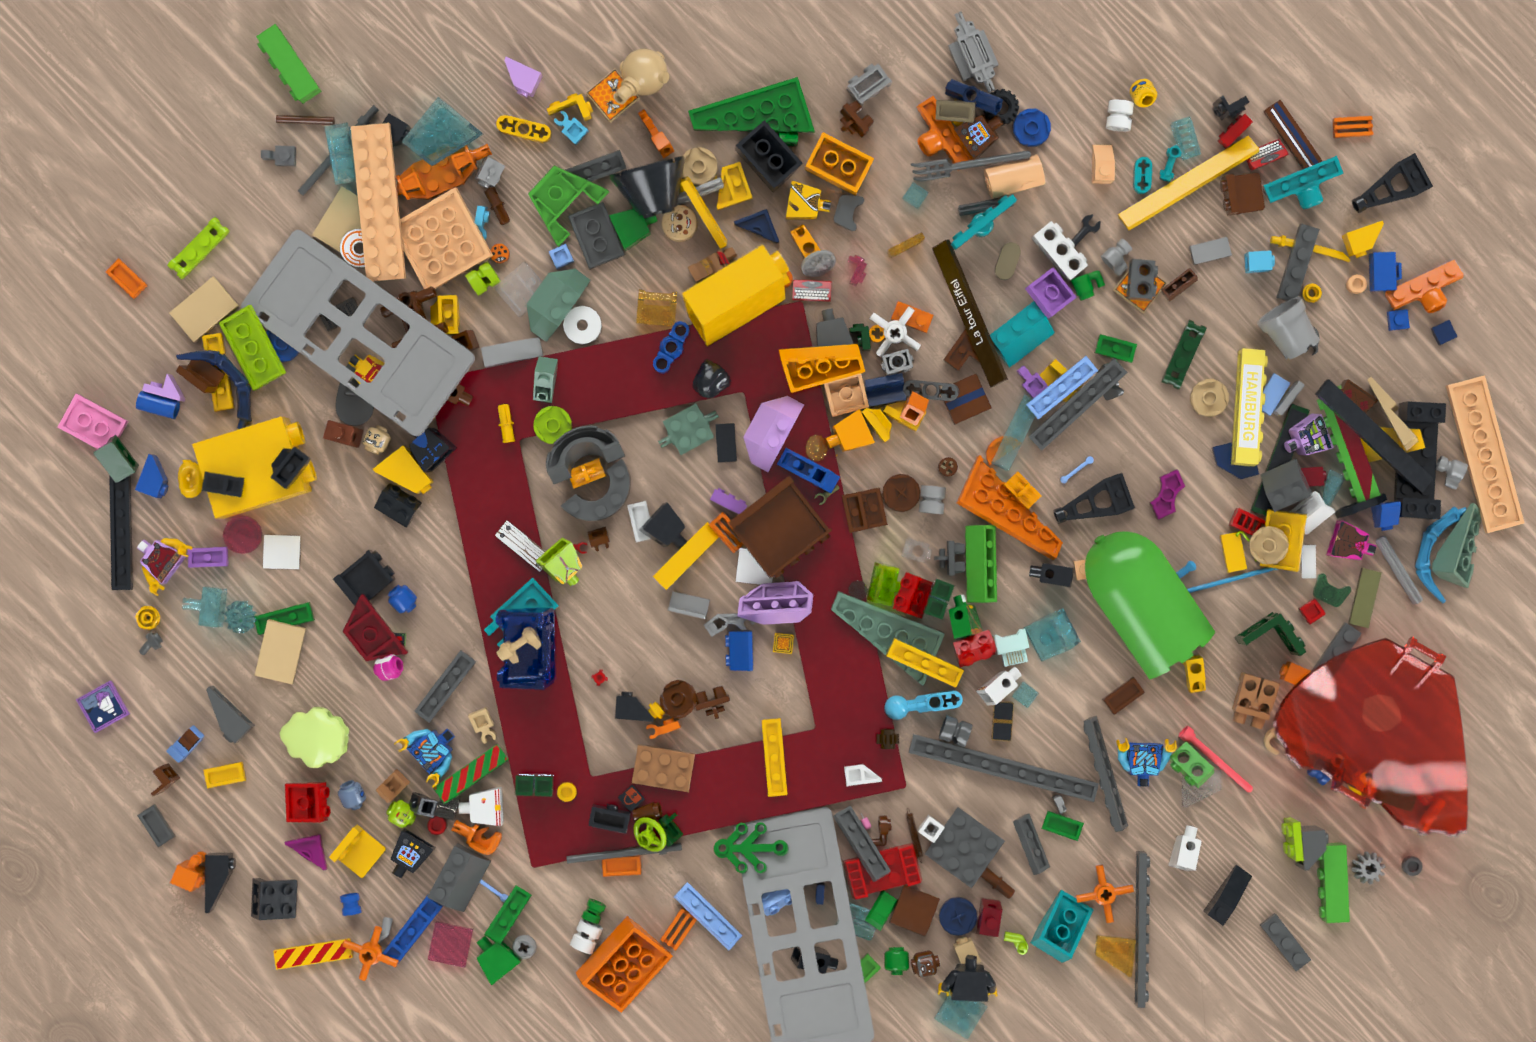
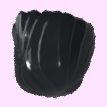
[692,359,732,398]

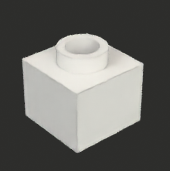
[917,815,945,843]

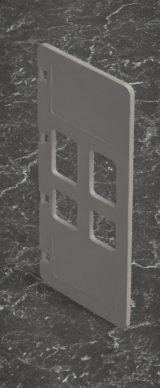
[241,230,475,436]
[734,807,874,1042]

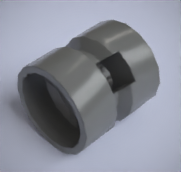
[939,715,973,747]

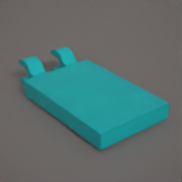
[484,578,559,647]

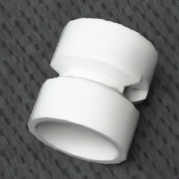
[1106,100,1134,132]
[570,919,603,954]

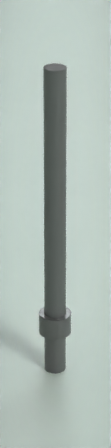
[298,105,379,196]
[566,843,682,864]

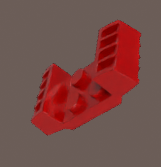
[843,843,922,900]

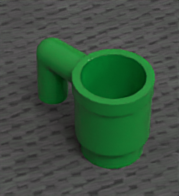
[1071,270,1105,301]

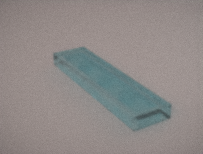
[991,395,1035,471]

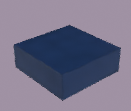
[1431,320,1458,345]
[815,882,825,905]

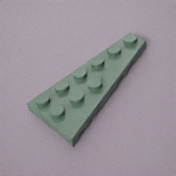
[831,591,945,686]

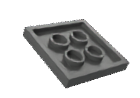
[925,807,1005,888]

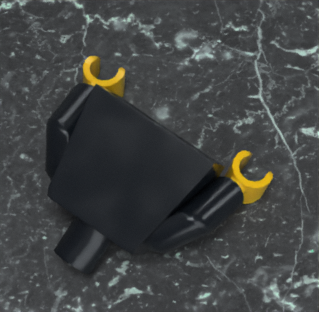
[938,955,998,1002]

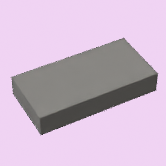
[1189,237,1232,265]
[1273,381,1304,416]

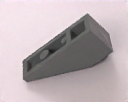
[206,686,255,743]

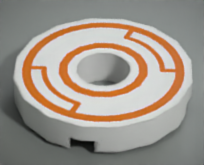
[340,229,365,267]

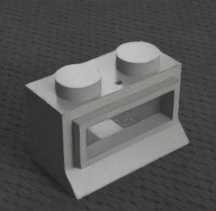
[847,64,892,106]

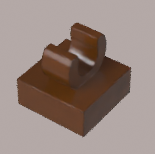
[588,526,610,551]

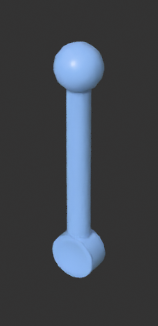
[1060,456,1094,484]
[480,879,508,902]

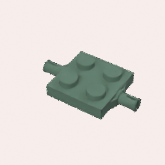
[658,403,719,455]

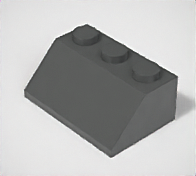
[428,843,491,912]

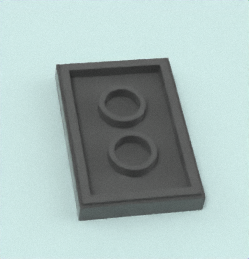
[568,202,625,269]

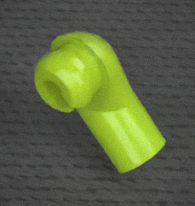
[1003,931,1029,955]

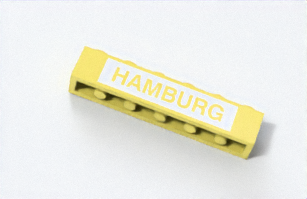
[1231,348,1268,467]

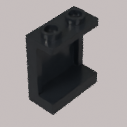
[333,550,395,606]

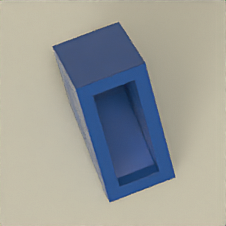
[135,454,169,498]
[1371,501,1401,531]

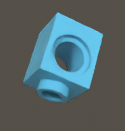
[1244,251,1275,273]

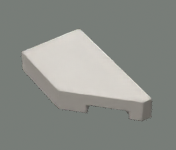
[844,764,882,786]

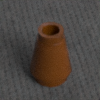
[633,802,663,822]

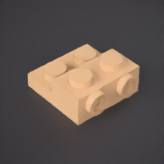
[823,373,869,417]

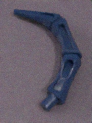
[176,350,252,429]

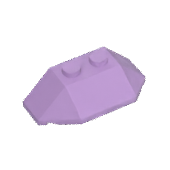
[743,396,804,472]
[737,581,813,625]

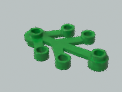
[714,822,789,874]

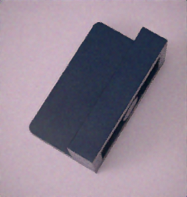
[864,373,907,408]

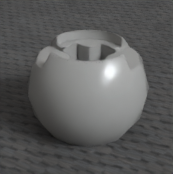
[512,935,537,959]

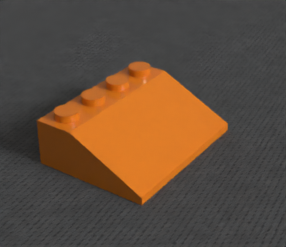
[575,916,673,1013]

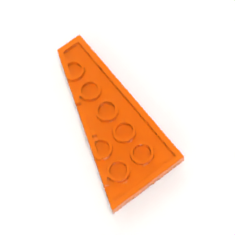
[957,455,1063,560]

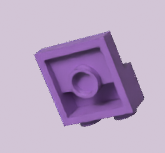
[1025,267,1077,319]

